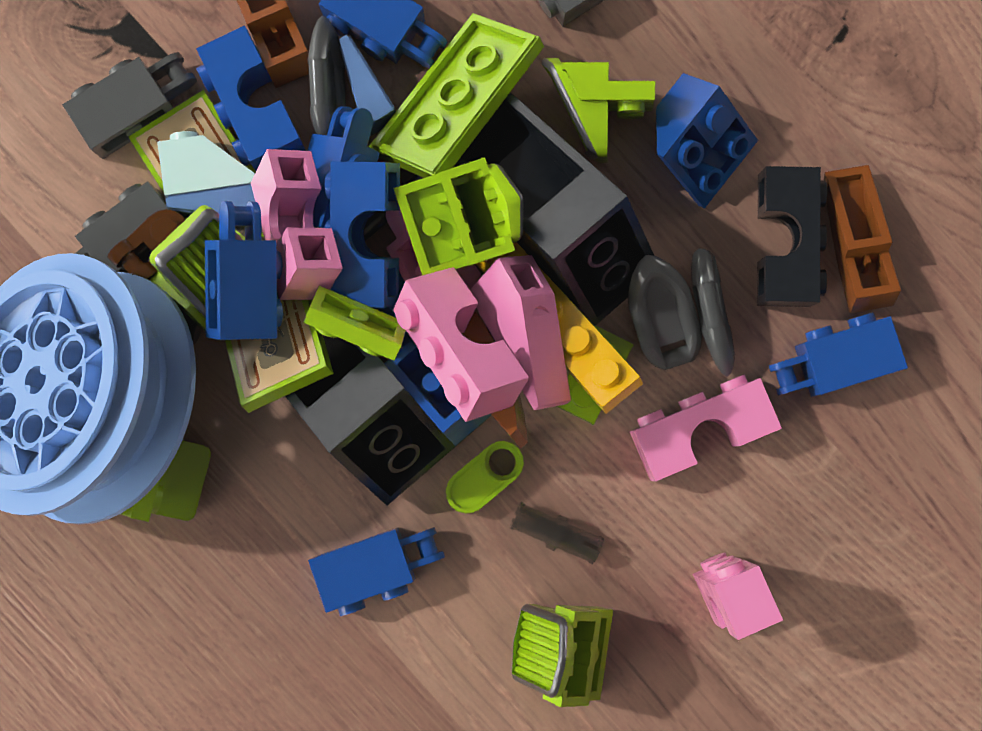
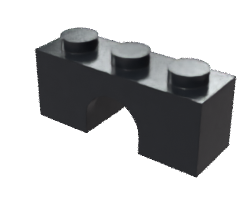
[757,166,827,307]

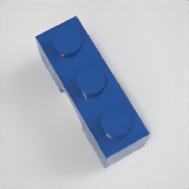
[196,25,306,171]
[325,161,400,308]

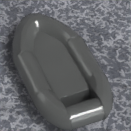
[307,15,346,135]
[691,248,735,377]
[628,255,702,370]

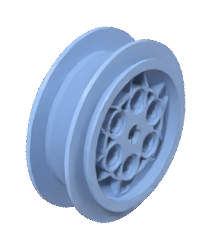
[0,253,196,524]

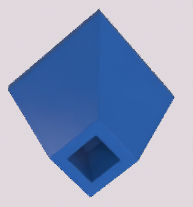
[656,73,758,209]

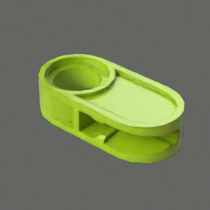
[446,441,524,513]

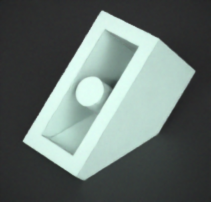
[157,131,255,198]

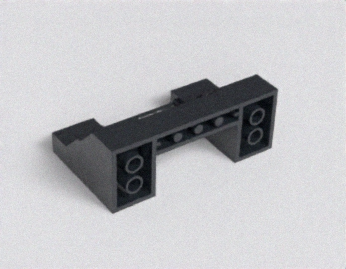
[285,92,655,506]

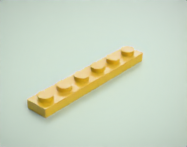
[475,242,643,414]

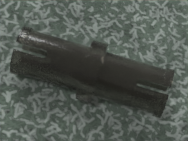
[510,502,604,564]

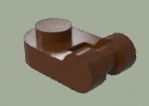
[107,209,186,280]

